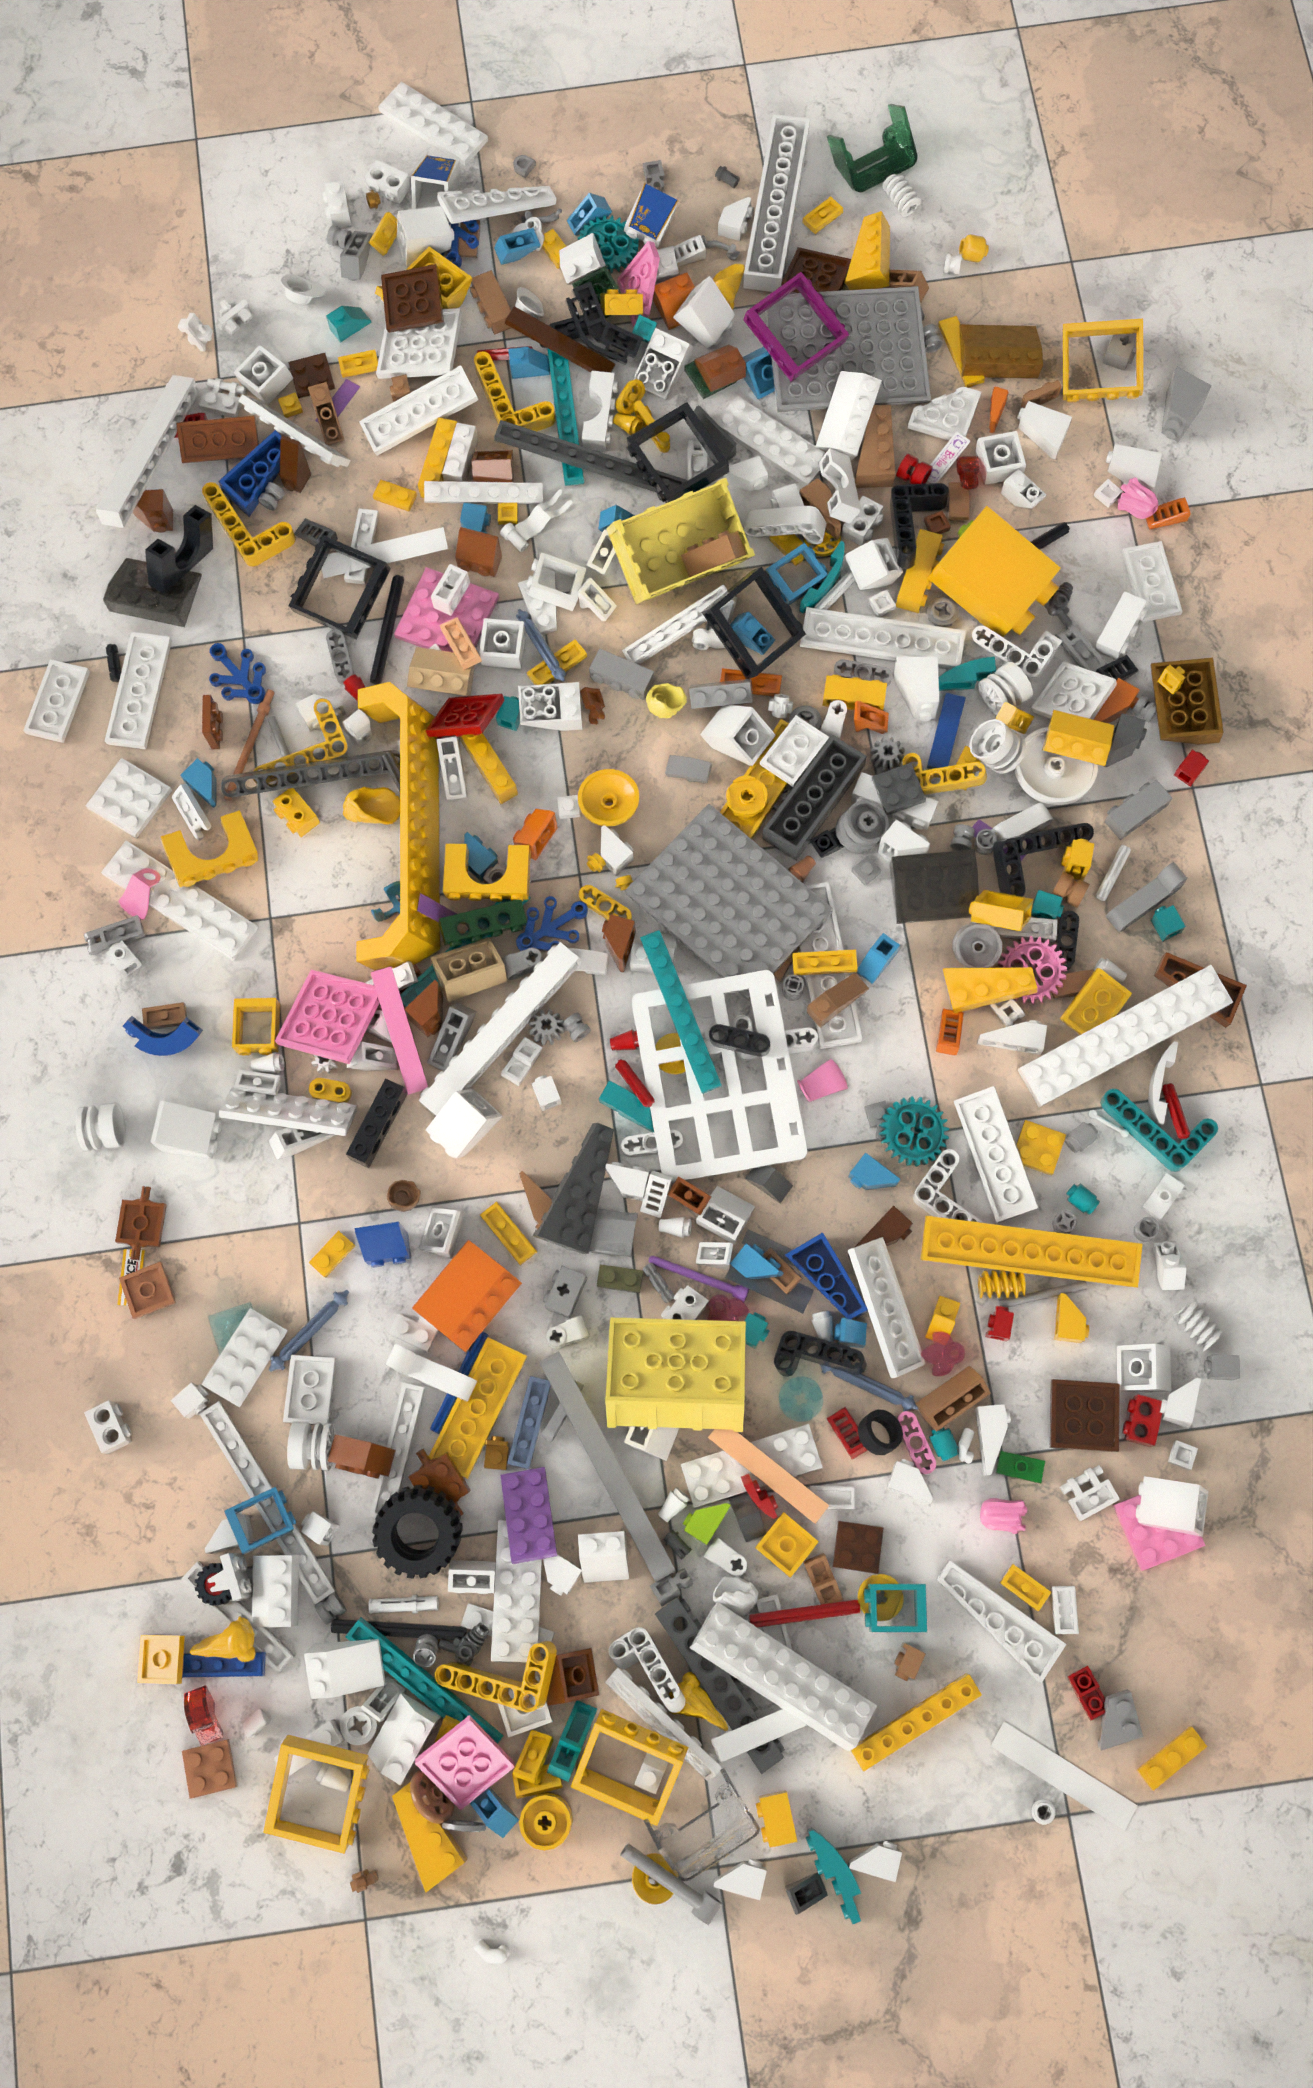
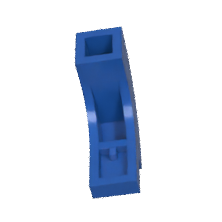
[122,1016,203,1056]

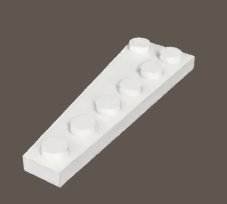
[437,186,557,224]
[937,1561,1066,1683]

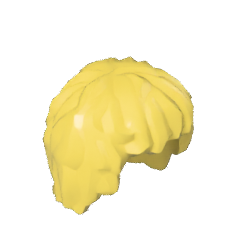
[646,683,687,719]

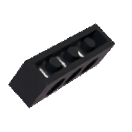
[346,1078,408,1168]

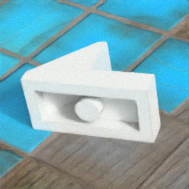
[578,577,617,621]
[634,1753,668,1795]

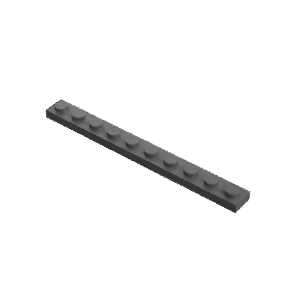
[494,420,687,493]

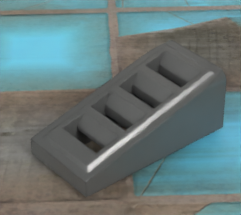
[294,518,338,547]

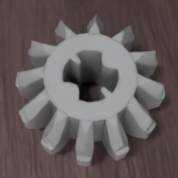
[870,737,905,772]
[529,1009,565,1045]

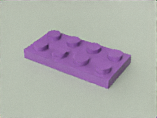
[500,1467,557,1564]

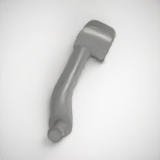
[521,208,562,223]
[701,235,740,260]

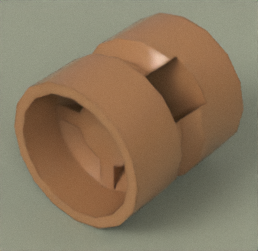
[1052,871,1090,908]

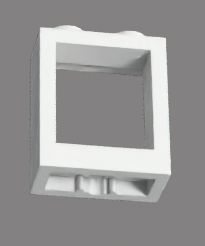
[526,552,586,611]

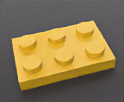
[1060,968,1132,1035]

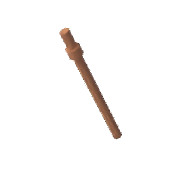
[224,689,275,801]

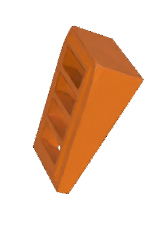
[989,386,1009,433]
[1146,497,1191,530]
[936,1008,964,1056]

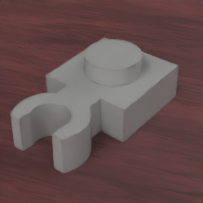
[643,160,665,192]
[864,1101,889,1141]
[650,1568,693,1606]

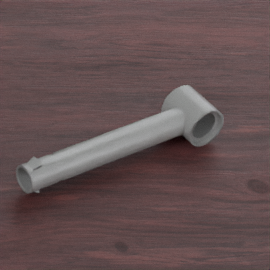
[620,1843,722,1925]

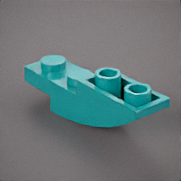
[806,1828,861,1925]

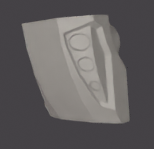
[589,1209,638,1257]

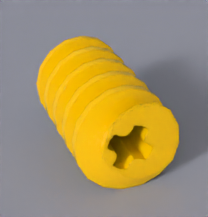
[978,1270,1026,1298]

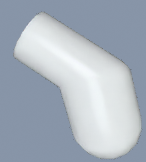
[958,1428,974,1464]

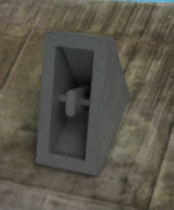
[745,1166,793,1204]
[729,1492,766,1542]
[785,1872,828,1915]

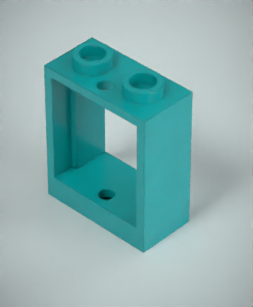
[864,1584,927,1632]

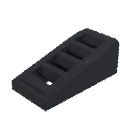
[1096,655,1139,681]

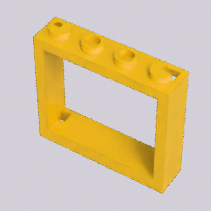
[1062,318,1143,402]
[571,1709,689,1826]
[263,1735,370,1854]

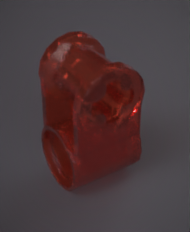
[957,456,980,489]

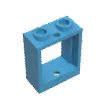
[765,543,828,605]
[224,1487,296,1555]

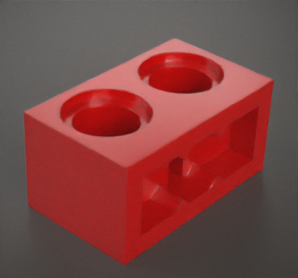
[1122,1394,1162,1447]

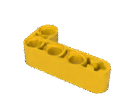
[902,753,987,795]

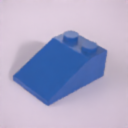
[355,1222,411,1268]

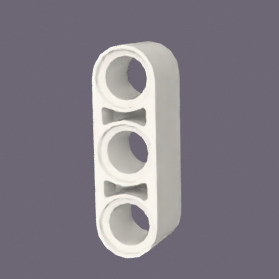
[992,802,1054,848]

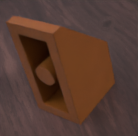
[667,1176,712,1215]

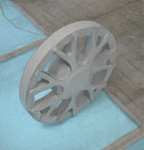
[442,1820,486,1832]

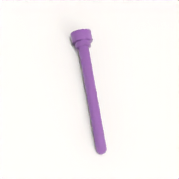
[649,1256,749,1303]

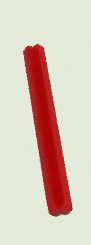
[749,1600,860,1628]

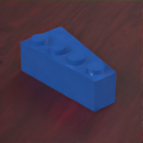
[219,430,282,517]
[785,1233,868,1320]

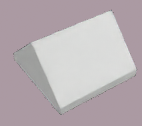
[419,1208,464,1258]

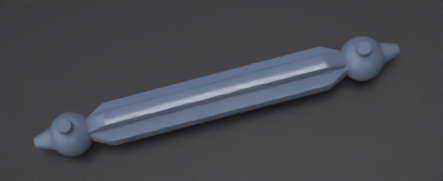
[516,609,566,682]
[269,1290,349,1372]
[819,1356,918,1412]

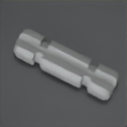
[643,1263,674,1303]

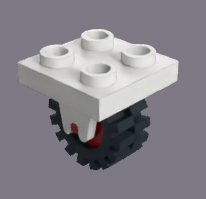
[194,1553,253,1606]

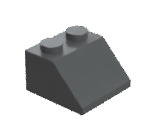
[1104,713,1147,767]

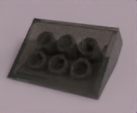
[103,558,202,627]
[889,849,979,924]

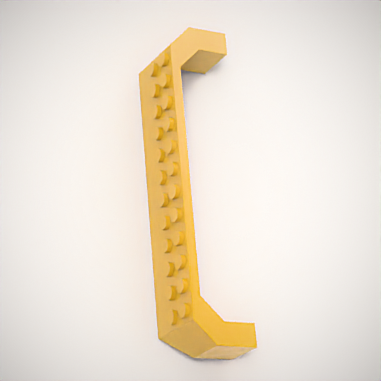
[356,682,440,971]

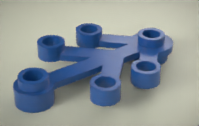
[441,220,479,268]
[209,643,266,704]
[516,896,588,951]

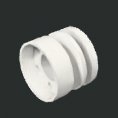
[978,662,1033,715]
[970,719,1026,774]
[76,1102,126,1152]
[287,1421,335,1471]

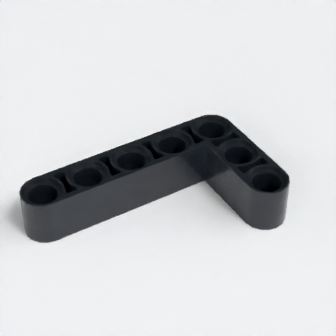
[890,483,949,569]
[992,823,1094,897]

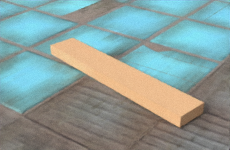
[708,1429,829,1524]

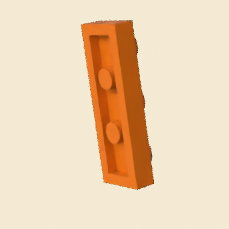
[720,668,782,697]

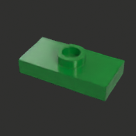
[996,1451,1045,1484]

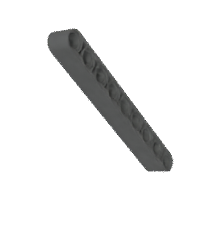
[221,750,400,797]

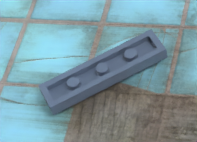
[507,1376,551,1470]

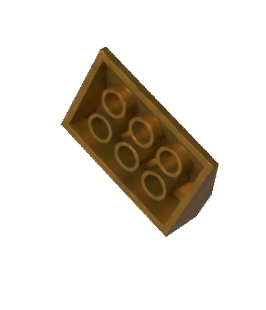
[959,324,1043,379]
[1150,657,1224,745]

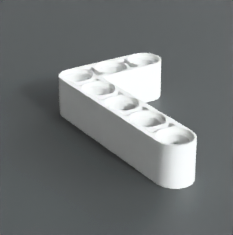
[913,1149,984,1223]

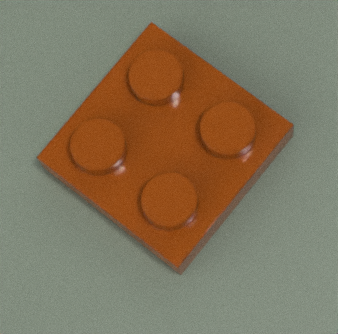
[202,695,223,749]

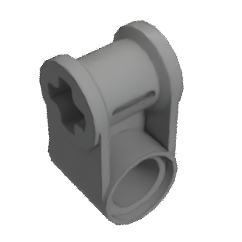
[502,947,544,980]

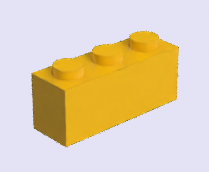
[822,675,887,711]

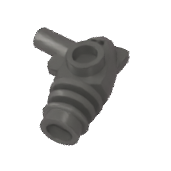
[1044,582,1073,627]
[438,1623,489,1666]

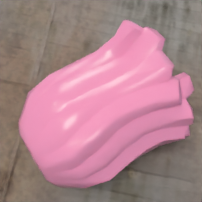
[1117,477,1158,519]
[980,1498,1027,1534]

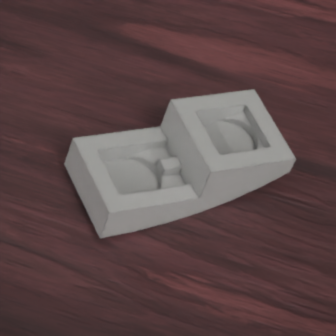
[665,755,712,783]

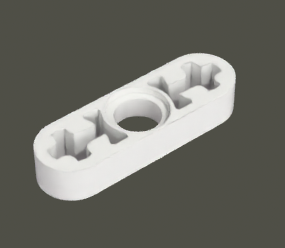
[621,1129,683,1157]

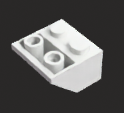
[845,538,903,590]
[878,819,930,865]
[696,1186,755,1245]
[624,1426,679,1461]

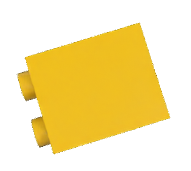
[928,506,1061,637]

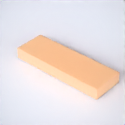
[439,617,482,670]

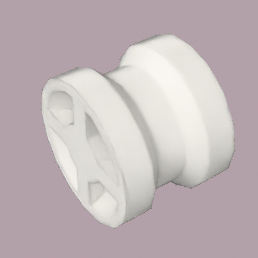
[943,253,962,275]

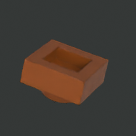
[923,511,951,534]

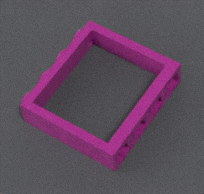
[743,272,849,382]

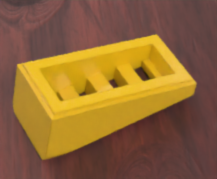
[996,702,1034,734]

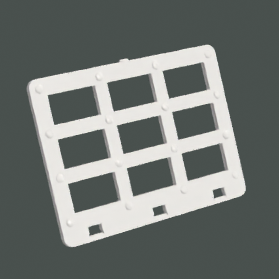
[632,970,807,1183]

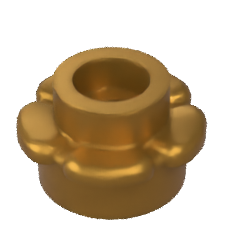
[366,190,381,209]

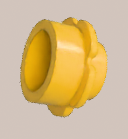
[587,853,606,872]
[615,875,634,891]

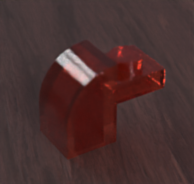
[184,1685,223,1746]

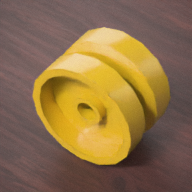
[519,1792,573,1851]

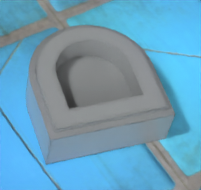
[513,155,536,178]

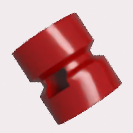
[896,453,933,484]

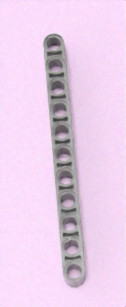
[539,1351,676,1582]

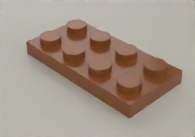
[176,416,259,463]

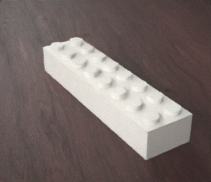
[690,1603,877,1751]

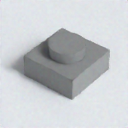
[852,856,881,886]

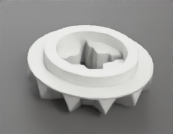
[340,1706,377,1745]

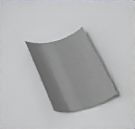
[725,1229,814,1314]

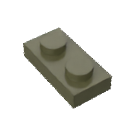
[597,1264,643,1293]

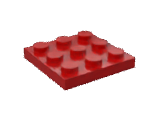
[426,694,505,738]

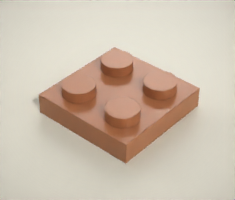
[119,1262,176,1319]
[182,1739,237,1799]

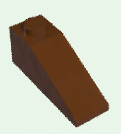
[280,435,311,493]
[848,1205,913,1258]

